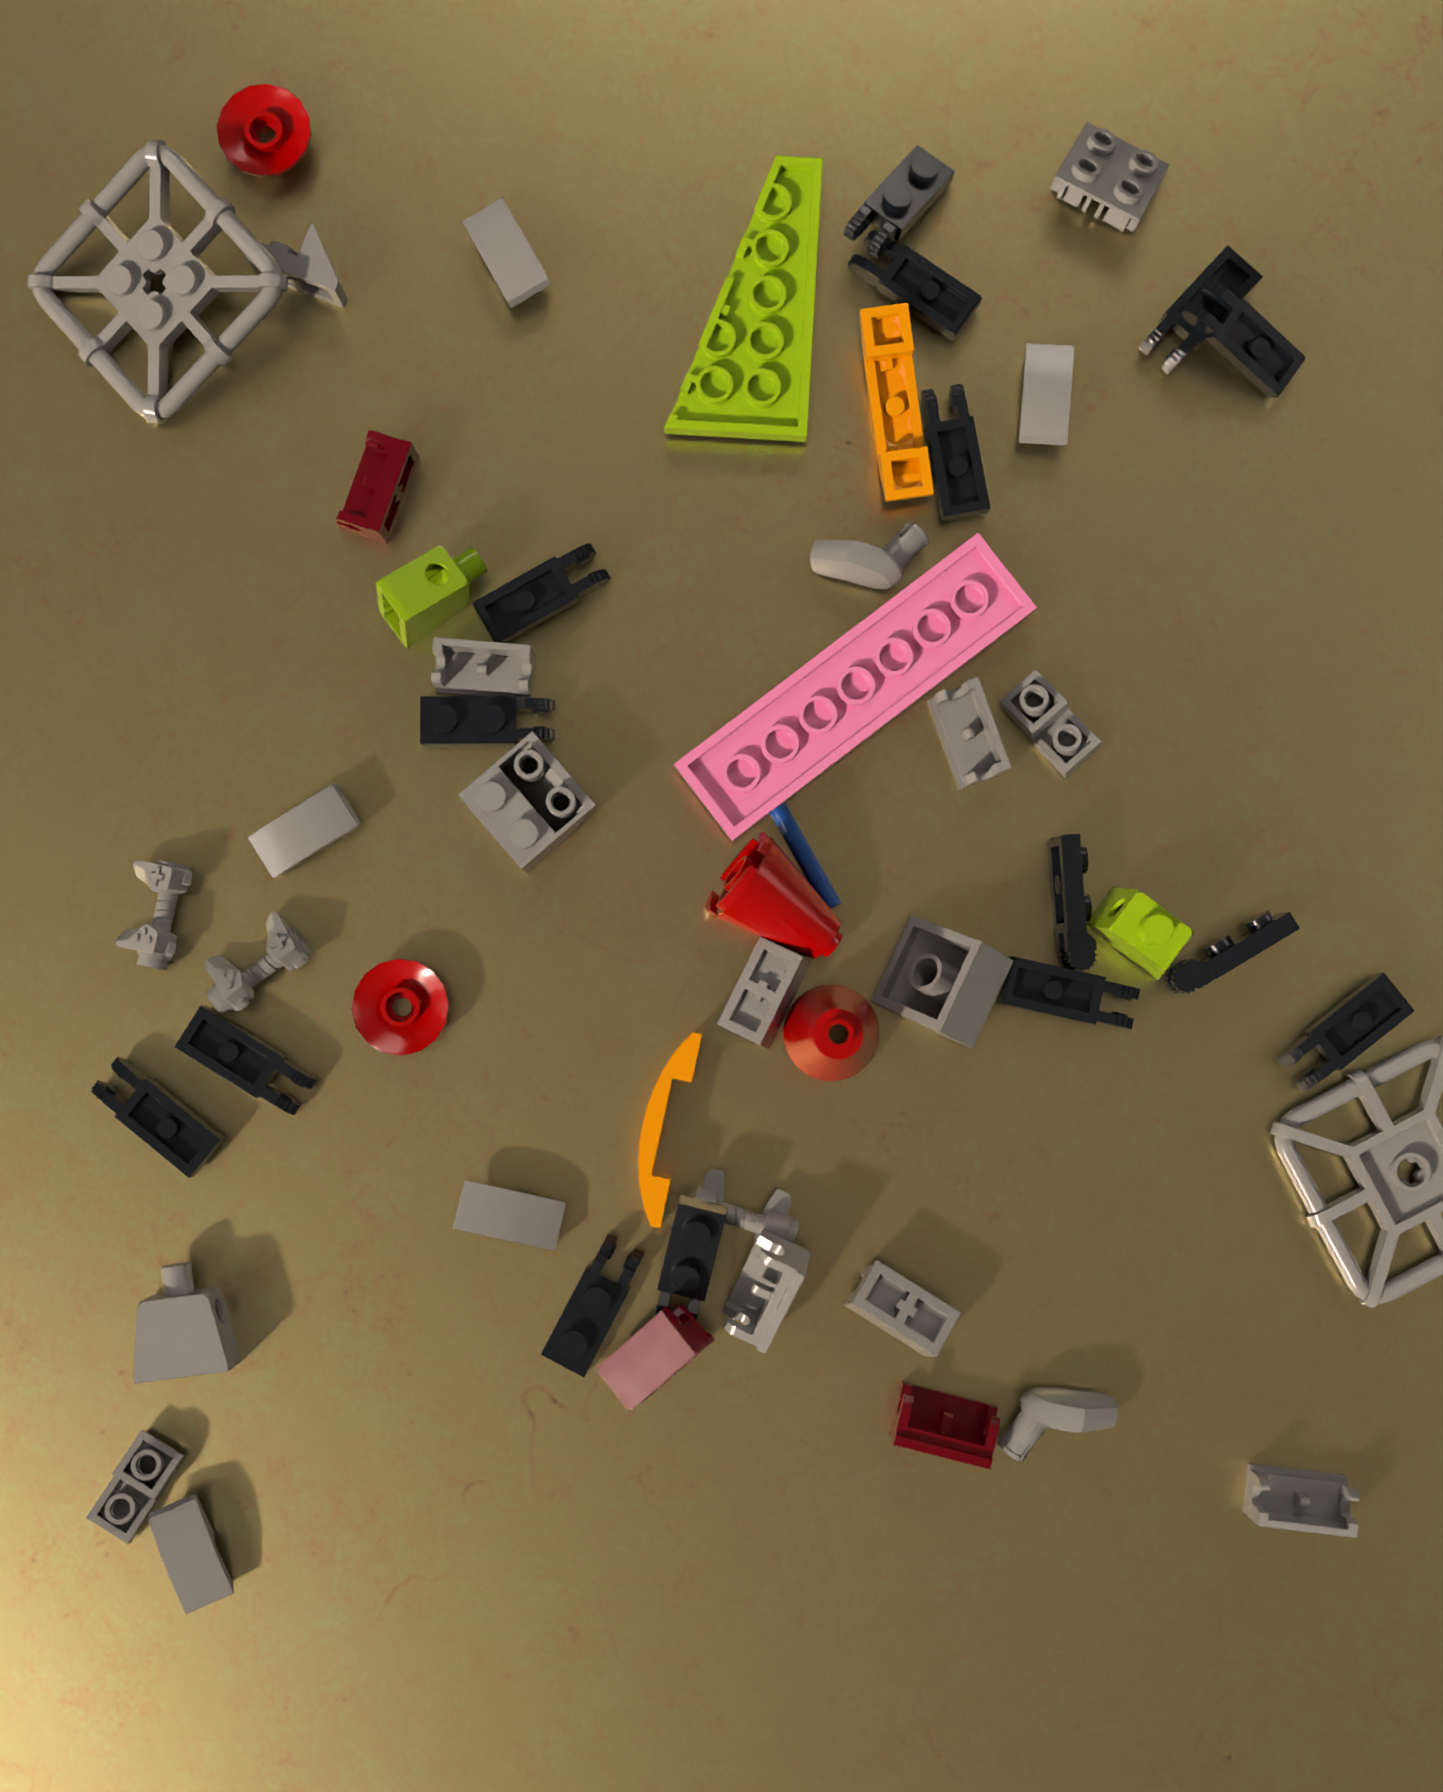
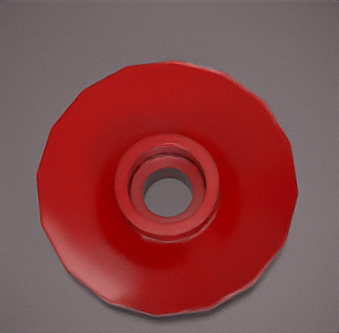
[217,84,312,178]
[351,959,449,1056]

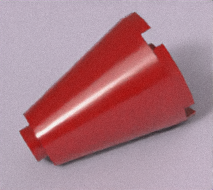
[705,832,843,959]
[783,985,880,1081]

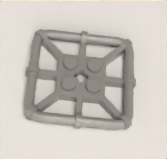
[28,140,288,424]
[1270,1035,1443,1308]

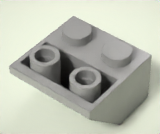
[458,731,596,873]

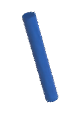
[770,802,842,909]

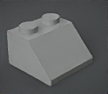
[871,915,1013,1049]

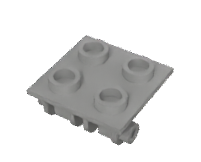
[1050,122,1170,232]

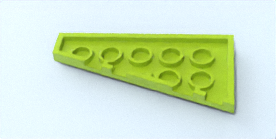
[664,155,823,442]

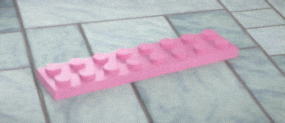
[674,533,1037,842]

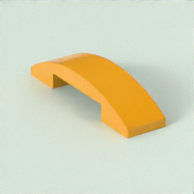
[860,302,934,502]
[638,1032,702,1228]

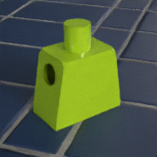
[376,546,487,649]
[1086,887,1194,980]

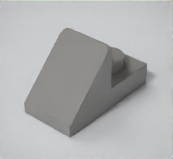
[246,223,348,308]

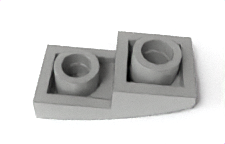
[462,197,551,308]
[1019,343,1074,446]
[1000,669,1102,779]
[247,783,362,878]
[452,1180,566,1251]
[86,1430,184,1544]
[148,1493,234,1614]

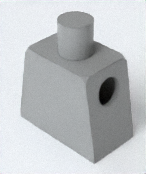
[133,1262,241,1384]

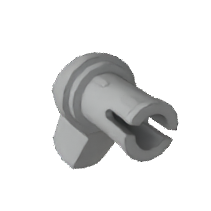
[810,521,929,590]
[997,1387,1118,1463]

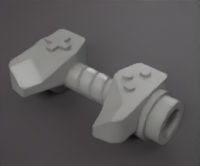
[116,860,192,970]
[205,912,312,1015]
[694,1169,800,1243]

